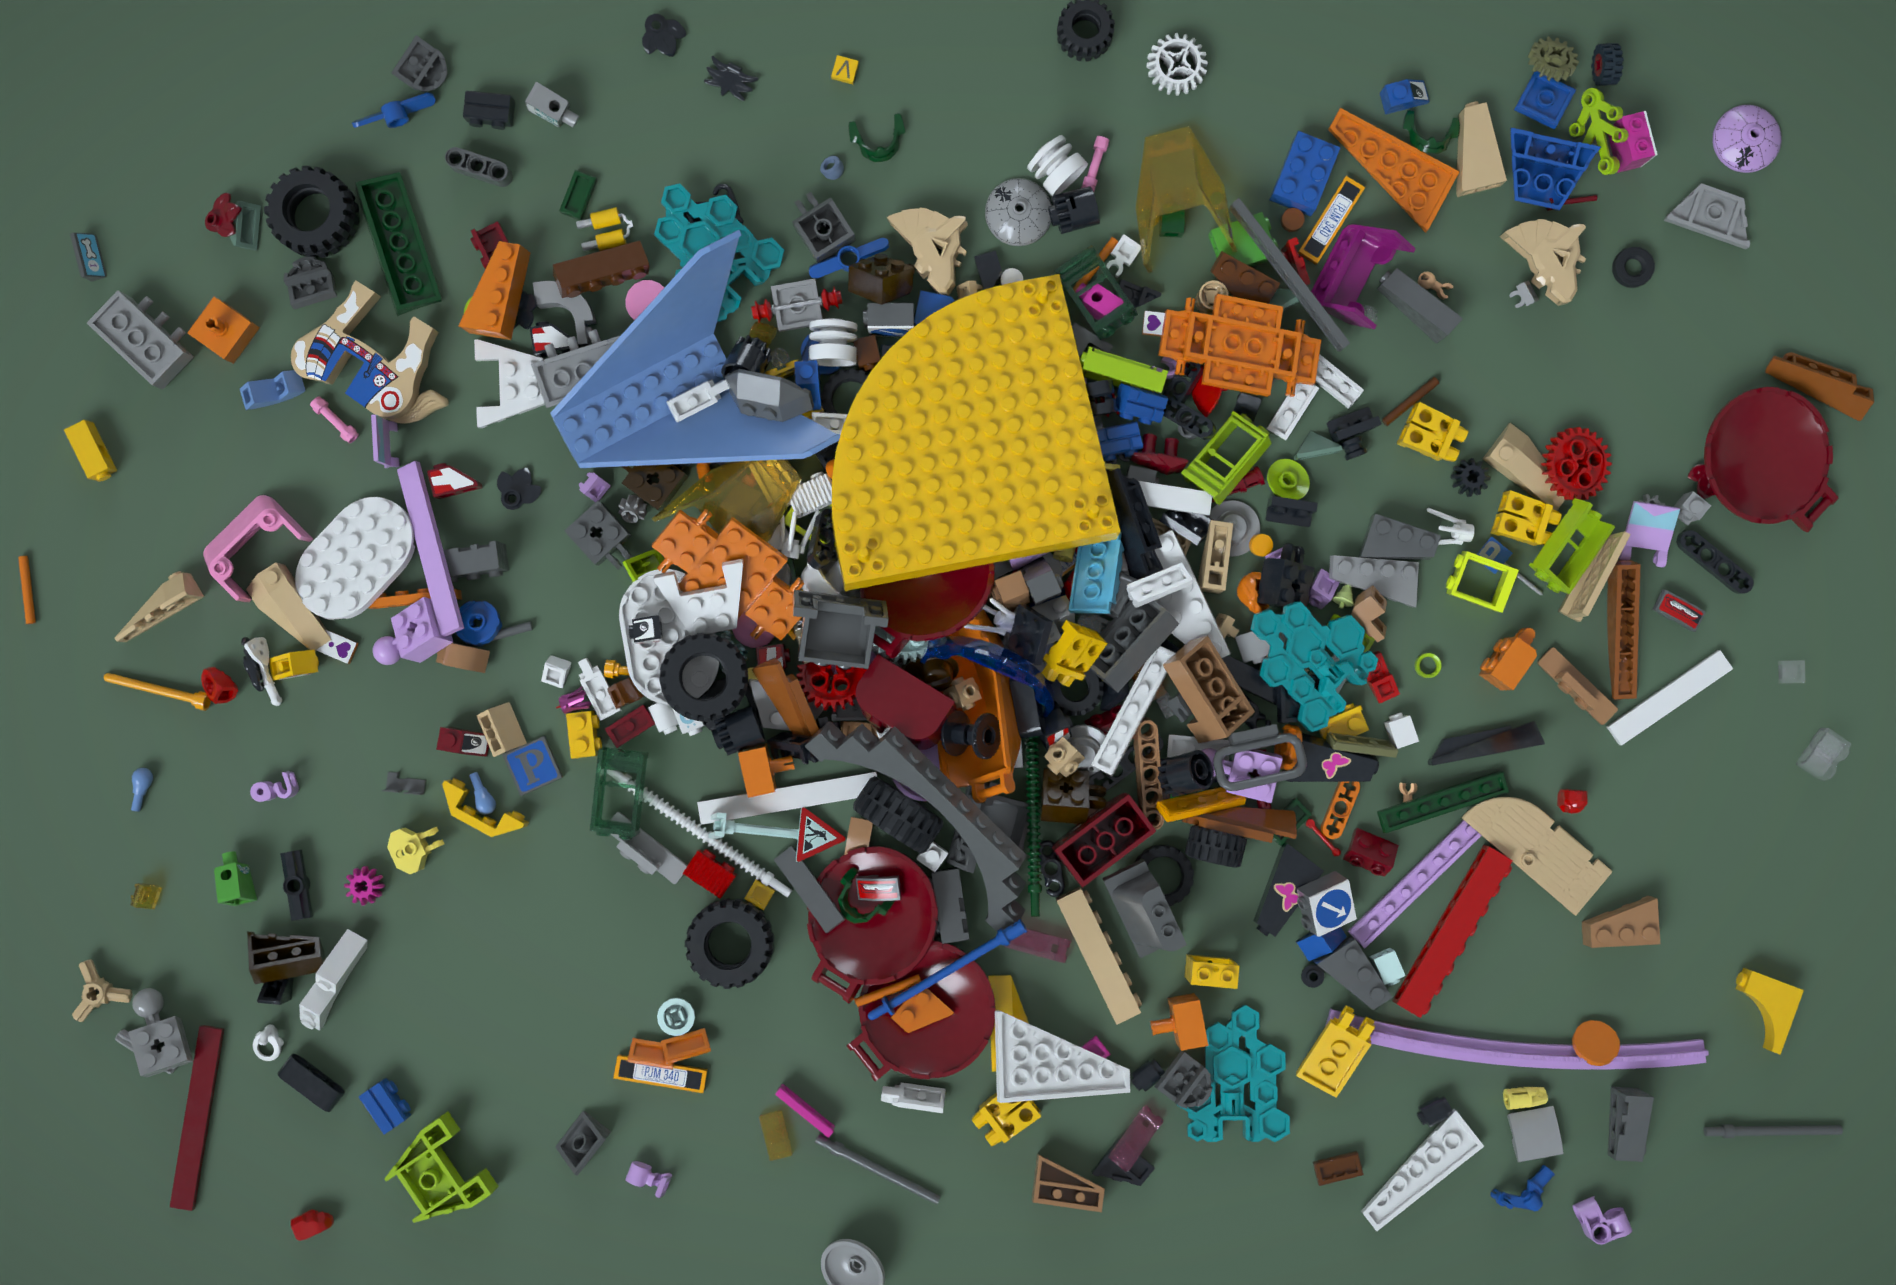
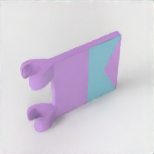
[371,415,400,468]
[1619,501,1680,567]

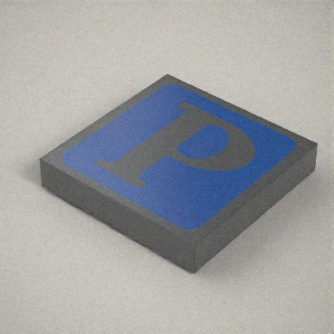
[503,736,563,796]

